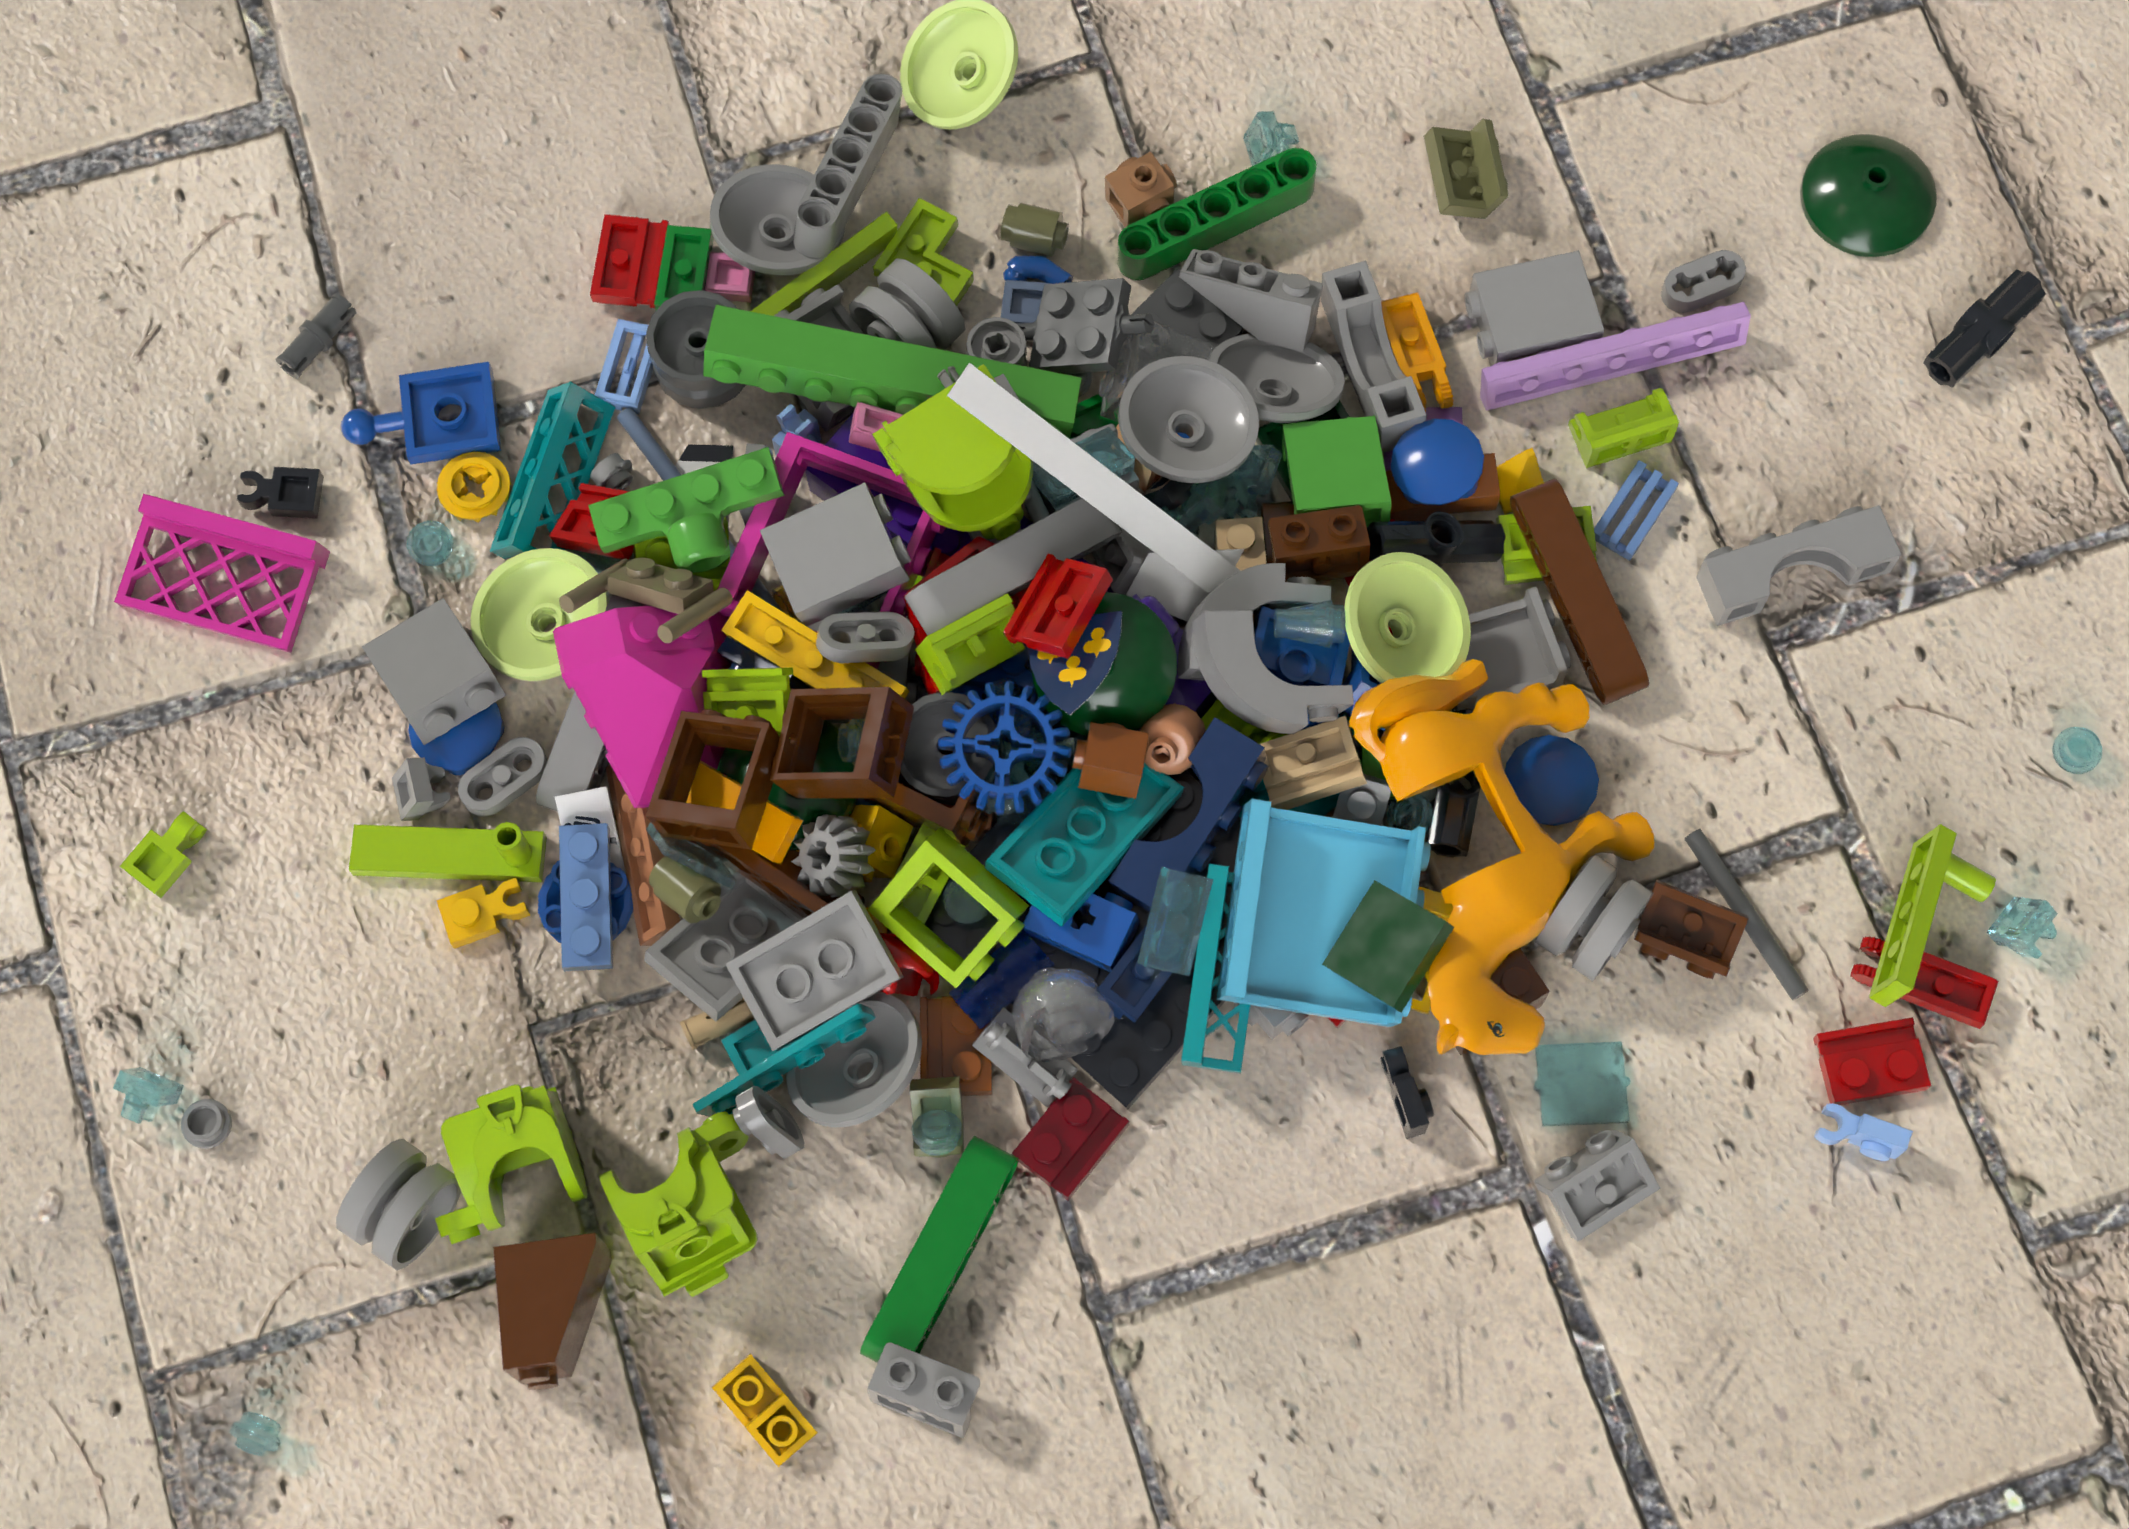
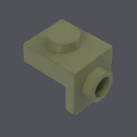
[909,1076,964,1158]

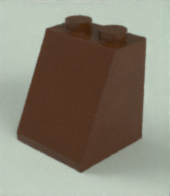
[493,1233,612,1390]

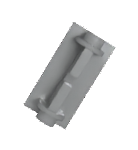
[972,1007,1078,1107]

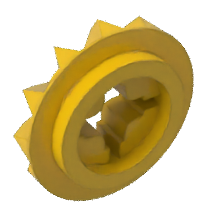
[437,452,512,523]

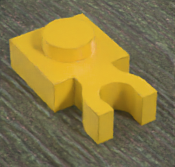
[436,878,530,949]

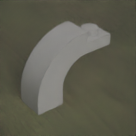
[1178,563,1331,681]
[1192,610,1354,734]

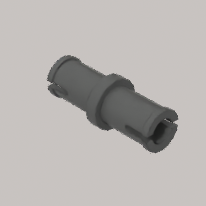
[275,293,357,379]

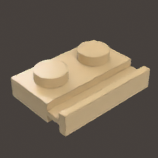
[1260,716,1367,810]

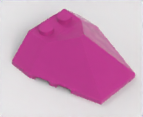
[553,606,731,809]

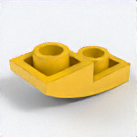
[712,1354,817,1467]

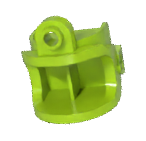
[872,364,1033,540]
[435,1085,588,1245]
[599,1112,758,1297]

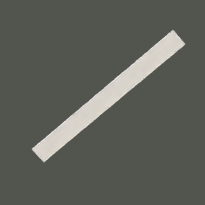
[947,362,1241,594]

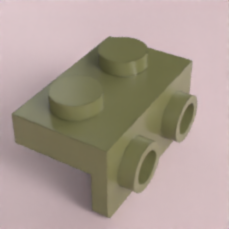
[1424,119,1508,219]

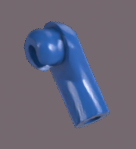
[1003,256,1073,284]

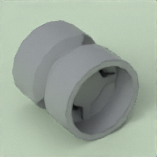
[966,317,1027,367]

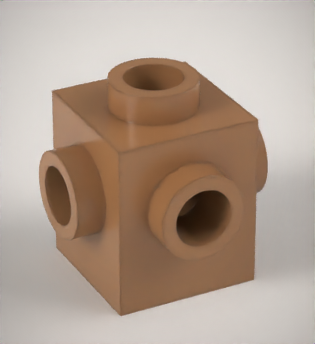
[1105,152,1177,227]

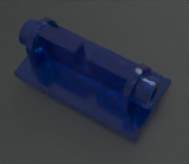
[949,929,1054,1029]

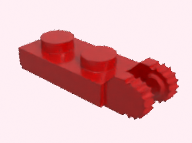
[1850,936,1999,1029]

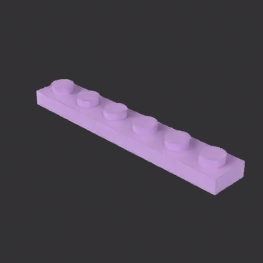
[1480,302,1751,411]

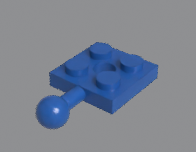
[341,362,501,465]

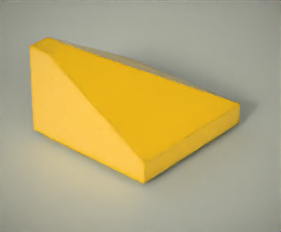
[1497,448,1544,514]

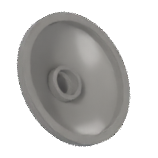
[710,164,845,275]
[1209,333,1345,423]
[1118,356,1259,483]
[786,992,922,1127]

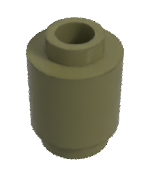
[1000,203,1069,257]
[649,855,721,923]

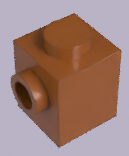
[1072,722,1149,799]

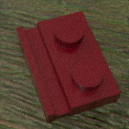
[1012,1077,1130,1201]

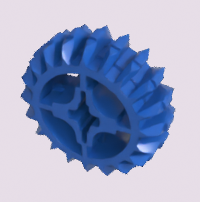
[938,681,1071,815]

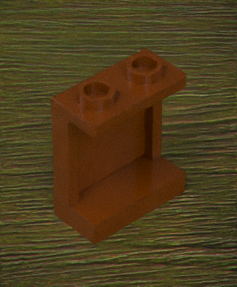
[863,774,988,849]

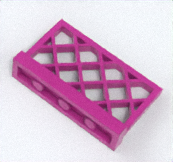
[114,493,330,653]

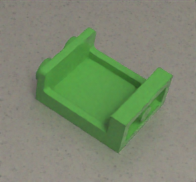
[1282,416,1391,527]

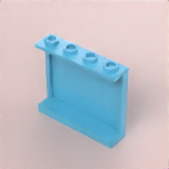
[1217,799,1430,1027]

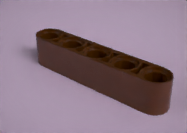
[1510,478,1649,705]

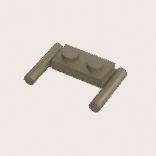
[559,558,733,643]

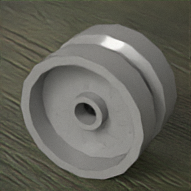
[849,258,965,349]
[1535,855,1654,981]
[336,1138,462,1271]

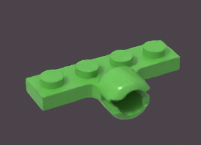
[588,447,785,573]

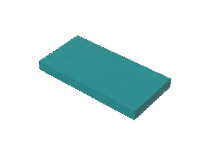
[985,762,1184,927]

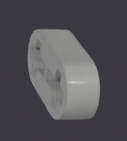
[1661,250,1746,313]

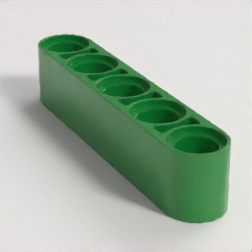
[1118,148,1317,281]
[860,1136,1019,1363]

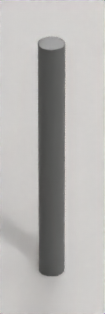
[1684,829,1809,1001]

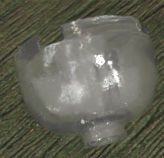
[1012,968,1114,1062]

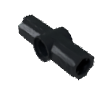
[1923,269,2046,388]
[1367,511,1506,568]
[1427,709,1481,858]

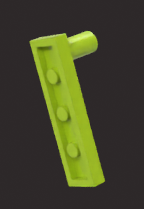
[751,211,898,316]
[349,822,547,882]
[1869,824,1996,1007]

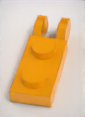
[1381,292,1454,412]

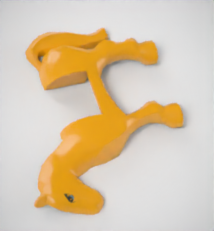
[1349,659,1654,1055]

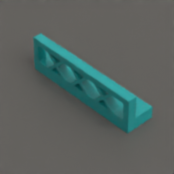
[490,382,615,559]
[1181,864,1250,1074]

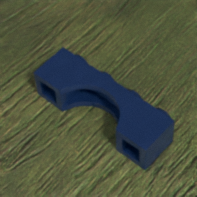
[1109,718,1269,920]

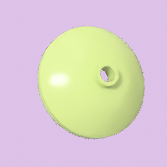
[900,0,1018,130]
[471,548,609,681]
[1344,552,1471,683]

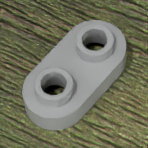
[816,612,914,663]
[458,737,547,816]
[733,1086,804,1158]

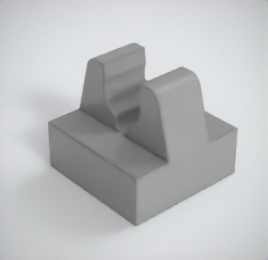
[392,757,450,821]

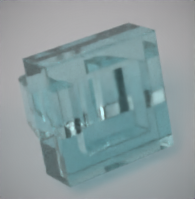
[1243,111,1299,166]
[1986,897,2058,959]
[113,1067,184,1124]

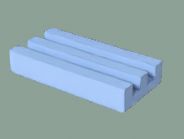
[595,319,653,414]

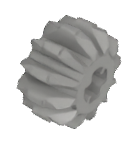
[791,814,876,897]

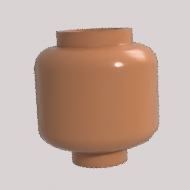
[1140,703,1206,775]

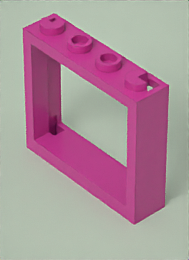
[717,432,946,669]

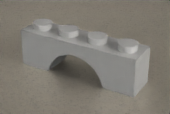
[1321,261,1427,453]
[1696,505,1902,626]

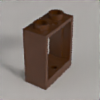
[770,687,914,798]
[646,709,780,850]

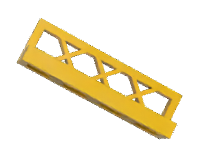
[721,590,909,722]

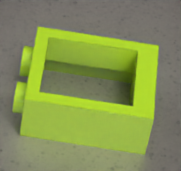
[867,827,1029,988]

